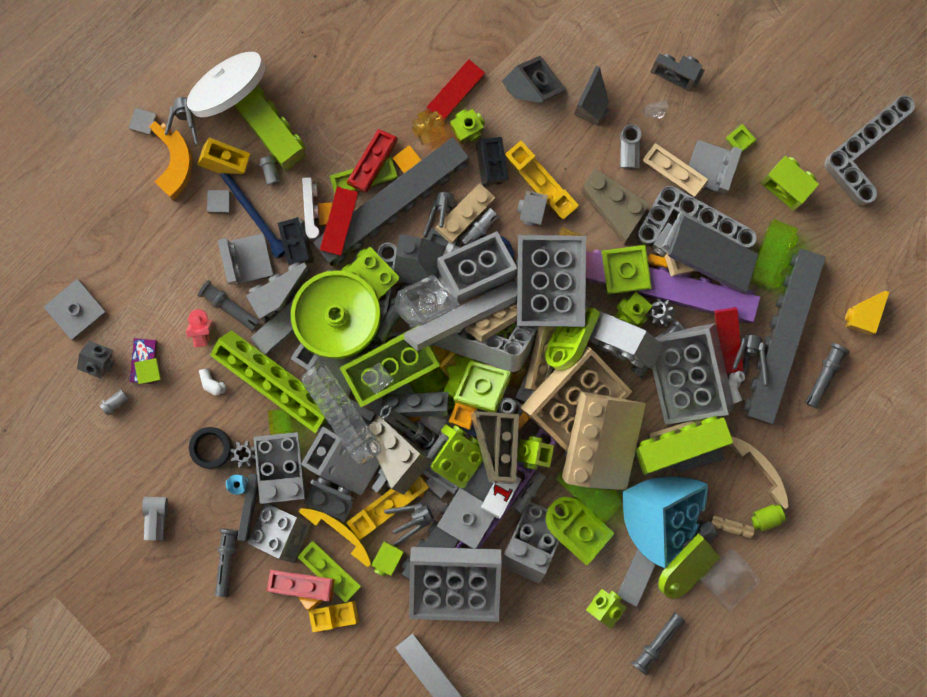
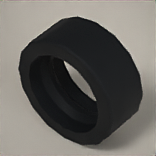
[188,427,232,469]

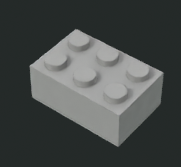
[437,231,517,305]
[588,310,664,369]

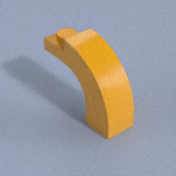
[149,121,193,201]

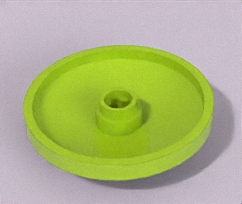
[291,271,381,359]

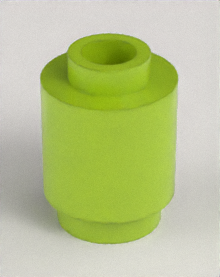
[751,504,786,532]

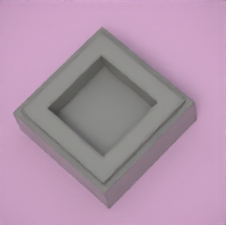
[129,108,157,136]
[207,190,230,213]

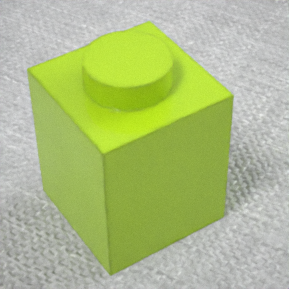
[371,541,404,577]

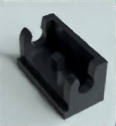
[476,137,509,187]
[278,217,314,265]

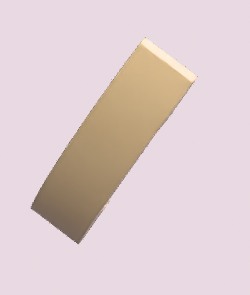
[730,437,788,509]

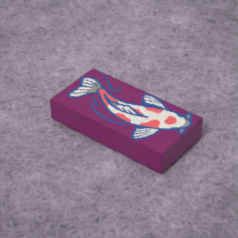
[129,338,157,384]

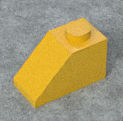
[197,137,250,174]
[845,291,889,336]

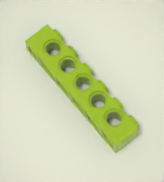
[210,330,337,433]

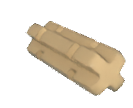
[711,516,754,538]

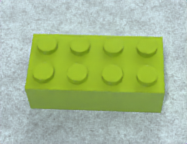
[234,84,306,172]
[340,324,441,407]
[635,415,733,475]

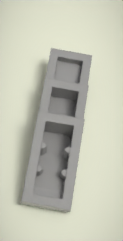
[395,633,463,697]

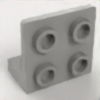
[688,140,742,195]
[218,234,273,286]
[248,503,312,563]

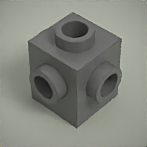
[77,341,114,379]

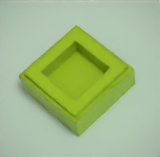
[725,124,756,153]
[134,358,161,385]

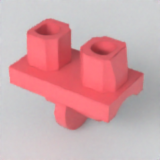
[186,309,213,347]

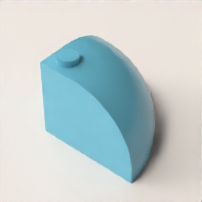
[623,477,708,568]

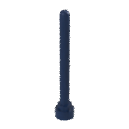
[220,173,285,259]

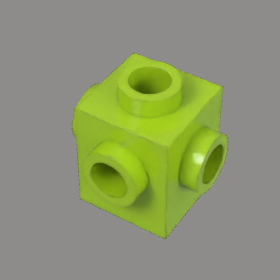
[450,109,485,144]
[613,292,652,328]
[517,436,554,470]
[586,589,627,629]

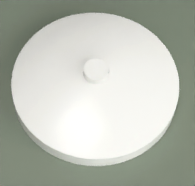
[187,52,266,117]

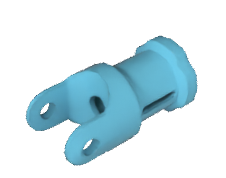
[226,475,248,494]

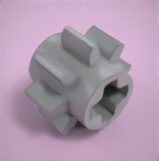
[648,299,677,327]
[230,440,256,467]

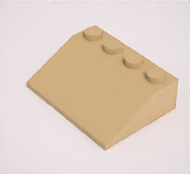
[520,346,632,452]
[562,391,646,490]

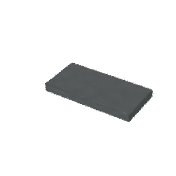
[668,216,758,294]

